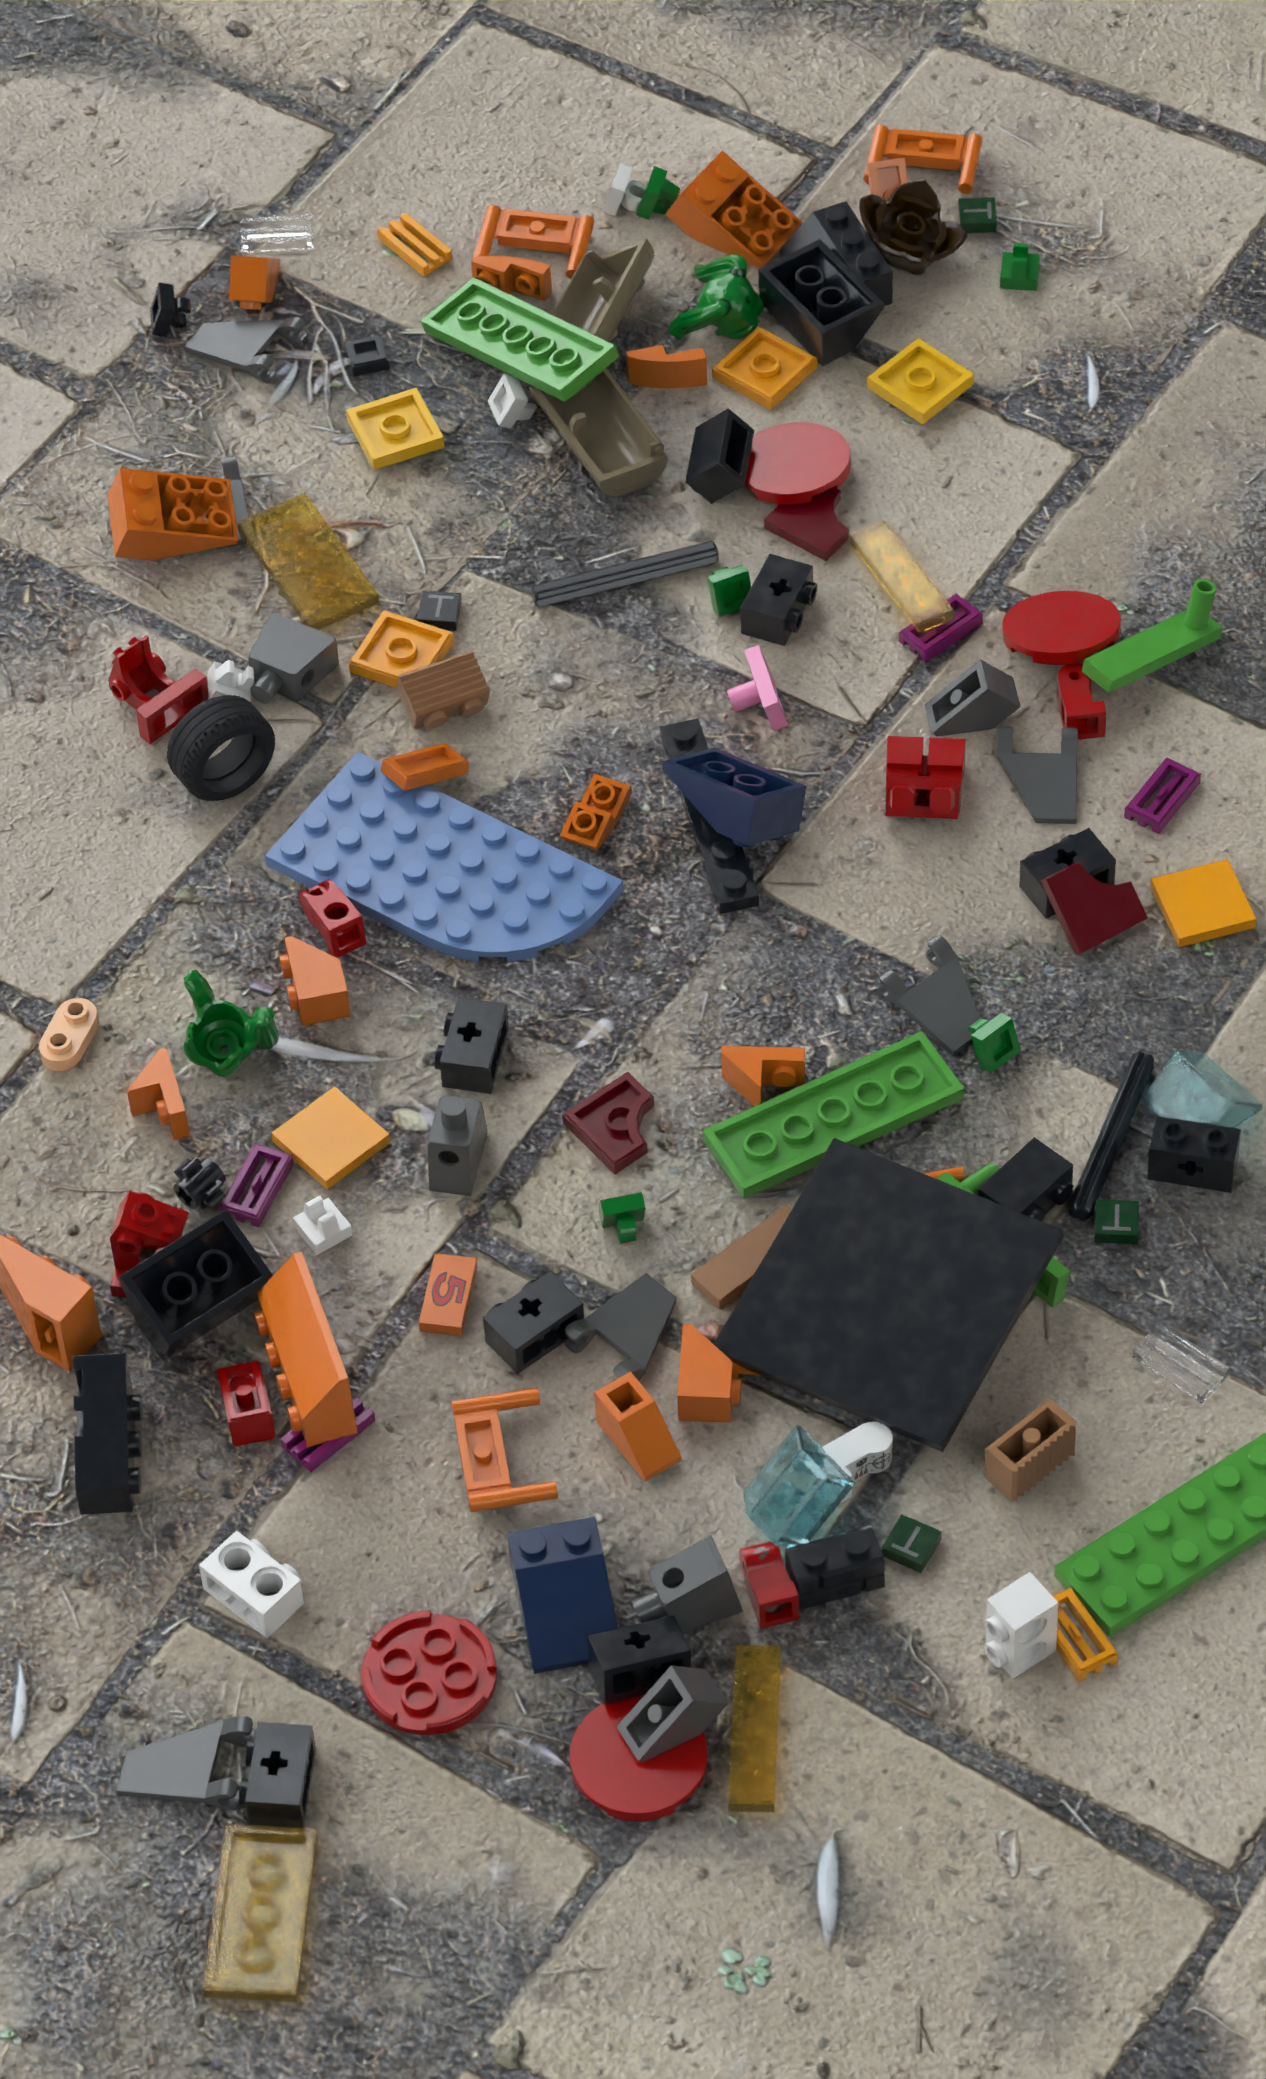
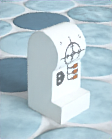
[812,1422,893,1505]

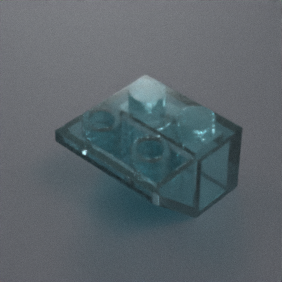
[743,1425,856,1548]

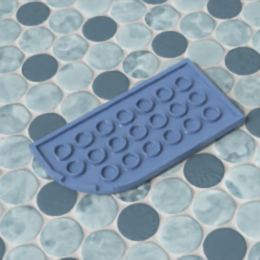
[265,752,623,962]

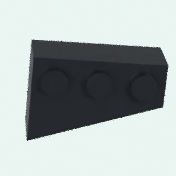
[73,1353,143,1515]

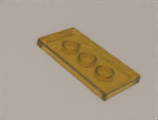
[237,493,379,630]
[202,1825,318,2002]

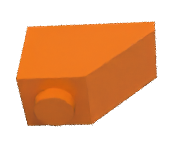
[229,255,280,310]
[677,1324,741,1423]

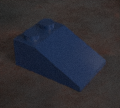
[662,747,806,847]
[507,1517,617,1674]

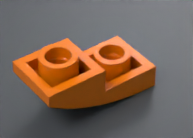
[471,256,552,301]
[626,345,707,388]
[559,773,633,851]

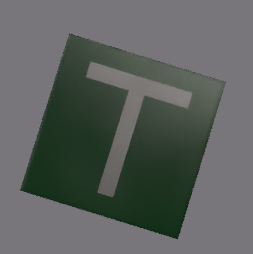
[958,197,997,233]
[1094,1199,1139,1244]
[881,1514,941,1573]

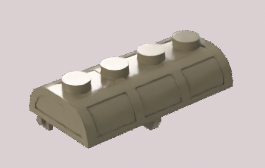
[552,238,654,342]
[530,368,668,497]

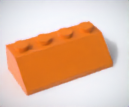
[253,1251,358,1447]

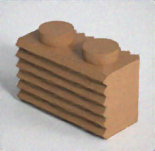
[397,650,490,729]
[984,1399,1076,1501]

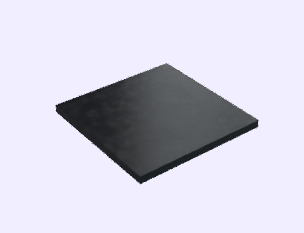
[714,1138,1064,1452]

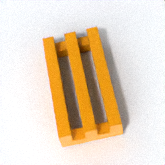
[377,212,452,277]
[1053,1587,1118,1682]

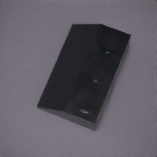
[779,201,893,306]
[758,239,884,366]
[119,1209,273,1361]

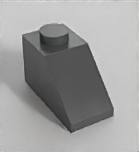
[925,659,1021,737]
[617,1665,728,1762]

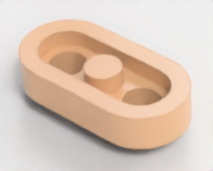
[39,998,99,1071]

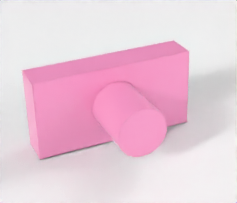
[727,645,788,731]

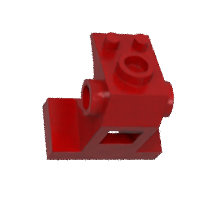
[108,635,209,744]
[109,1191,189,1298]

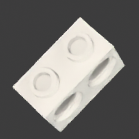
[199,1530,304,1638]
[984,1572,1058,1679]

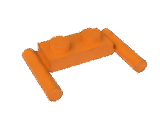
[864,125,983,194]
[473,205,595,279]
[451,1387,558,1512]

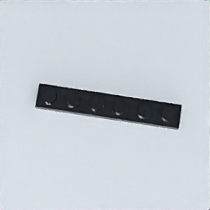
[660,718,759,914]

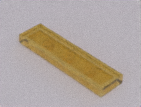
[850,520,954,633]
[728,1645,781,1813]

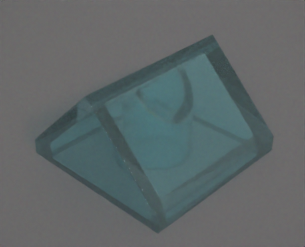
[1143,1050,1262,1128]

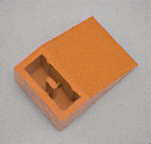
[665,150,803,269]
[107,468,238,561]
[0,1234,102,1372]

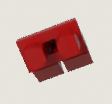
[885,736,966,819]

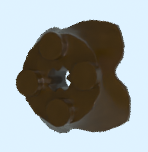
[859,178,968,275]

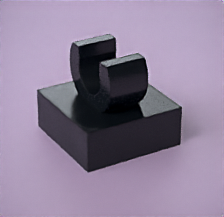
[150,283,191,337]

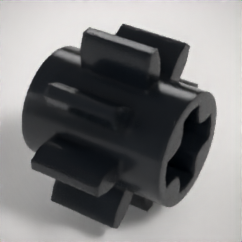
[173,1157,226,1210]

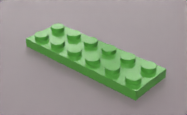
[420,277,619,402]
[702,1031,964,1199]
[1054,1433,1266,1637]

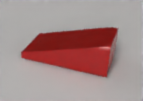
[217,1361,275,1446]

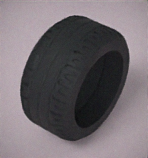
[167,695,275,801]

